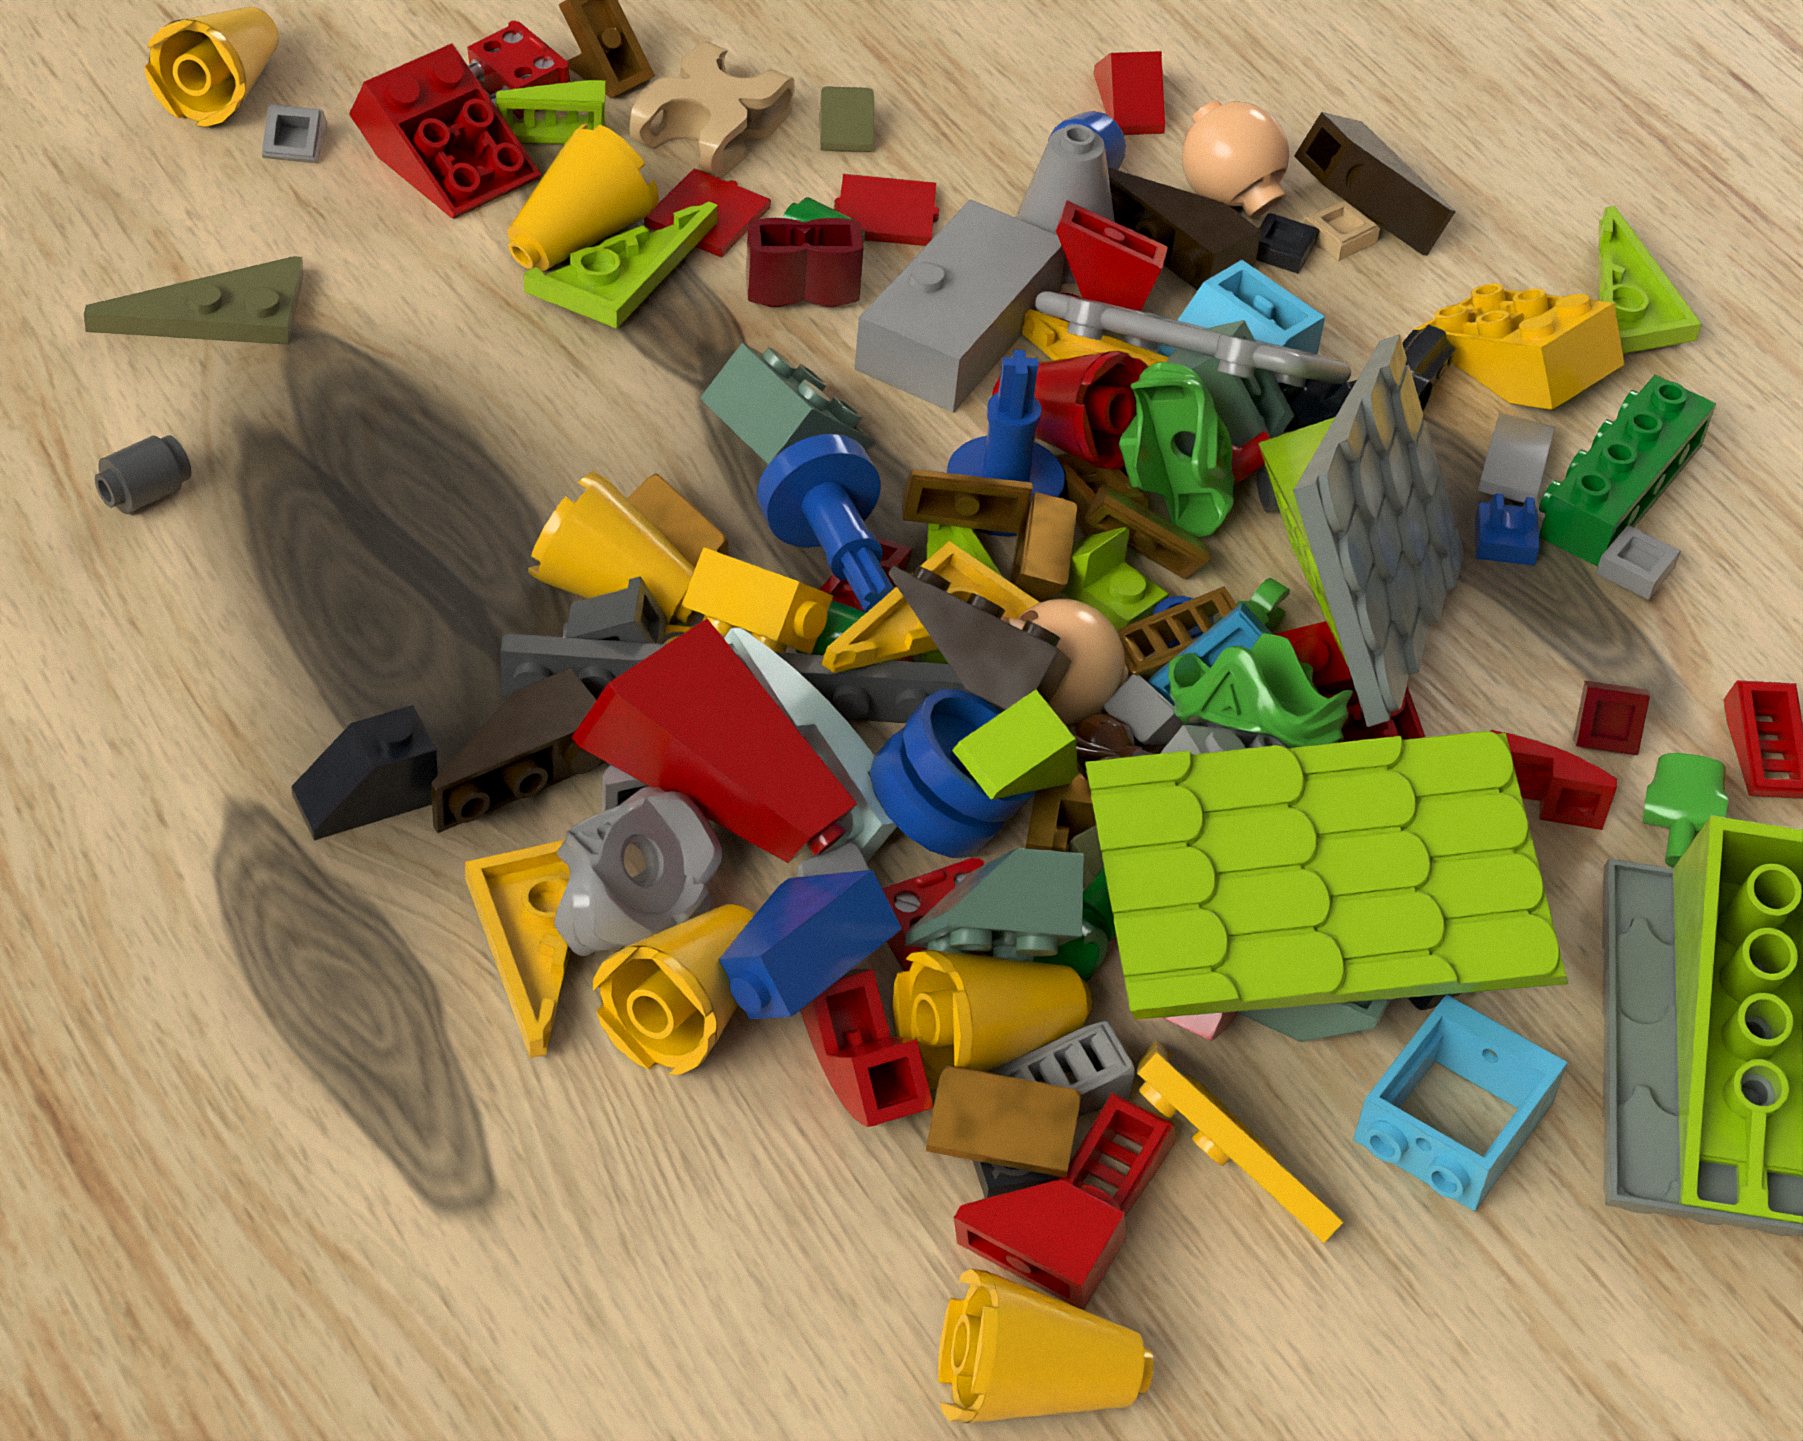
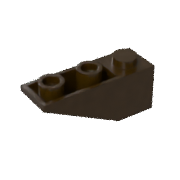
[1294,112,1456,256]
[1108,167,1261,291]
[888,565,1072,712]
[431,668,606,833]

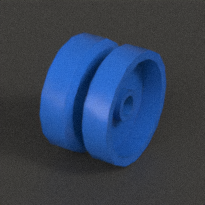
[870,689,1038,858]

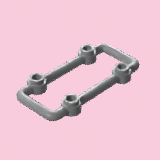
[1035,291,1351,388]

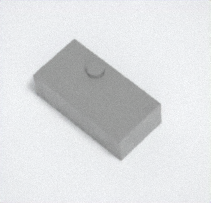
[855,199,1065,412]

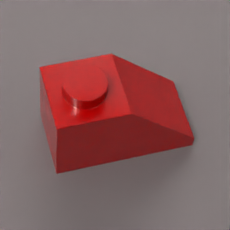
[1055,200,1168,311]
[953,1179,1126,1310]

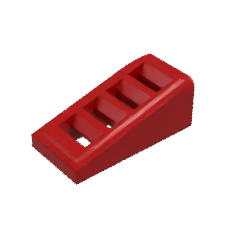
[1723,680,1803,799]
[1060,1093,1175,1217]

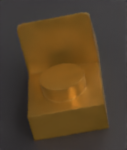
[558,0,655,98]
[1025,772,1096,852]

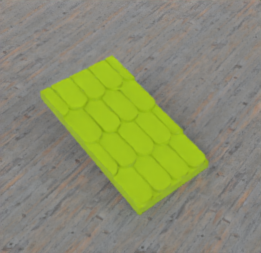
[1085,731,1568,1020]

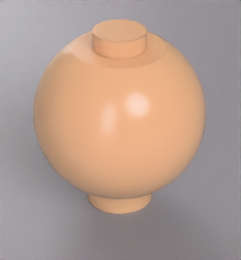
[1182,100,1289,219]
[1001,599,1129,724]

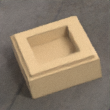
[1304,200,1380,261]

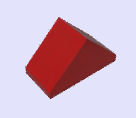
[1093,51,1165,135]

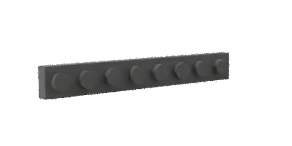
[500,633,971,723]

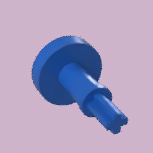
[947,350,1065,537]
[757,434,894,612]

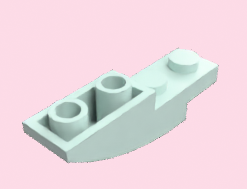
[724,628,897,864]

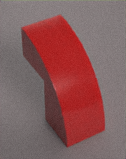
[800,968,934,1127]

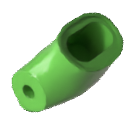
[1642,753,1729,868]

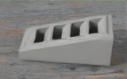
[988,1020,1135,1116]

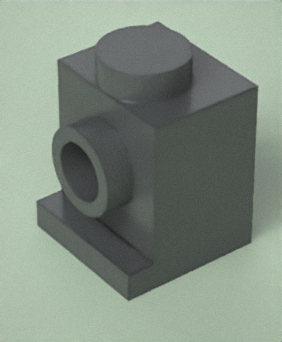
[563,576,667,644]

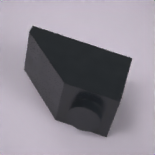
[291,705,438,841]

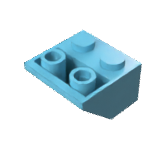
[1157,260,1325,383]

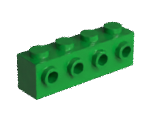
[1539,374,1716,567]

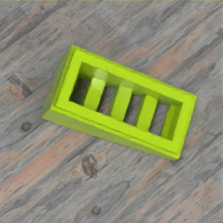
[496,80,606,144]

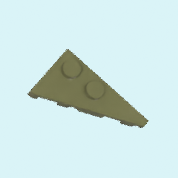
[84,256,304,345]

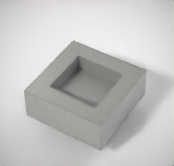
[1596,525,1681,600]

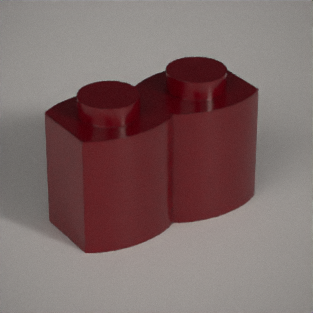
[746,218,864,307]

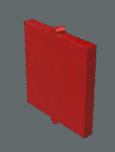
[644,168,771,258]
[834,174,940,246]

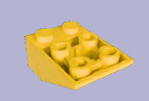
[1414,283,1625,410]

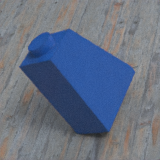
[718,870,902,1019]

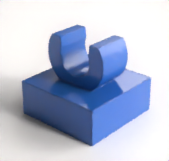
[1475,493,1540,566]

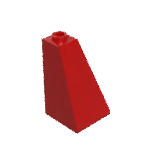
[572,618,857,863]

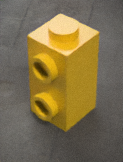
[681,547,833,654]

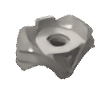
[555,787,722,956]

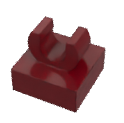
[1573,680,1650,755]

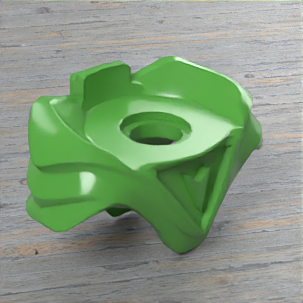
[1119,362,1235,537]
[1168,633,1353,748]

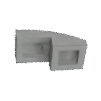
[1477,413,1555,503]

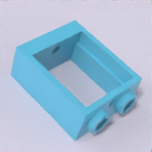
[1353,994,1568,1211]

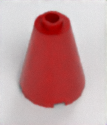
[992,351,1148,469]

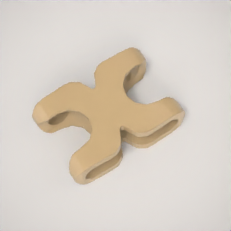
[630,41,795,177]

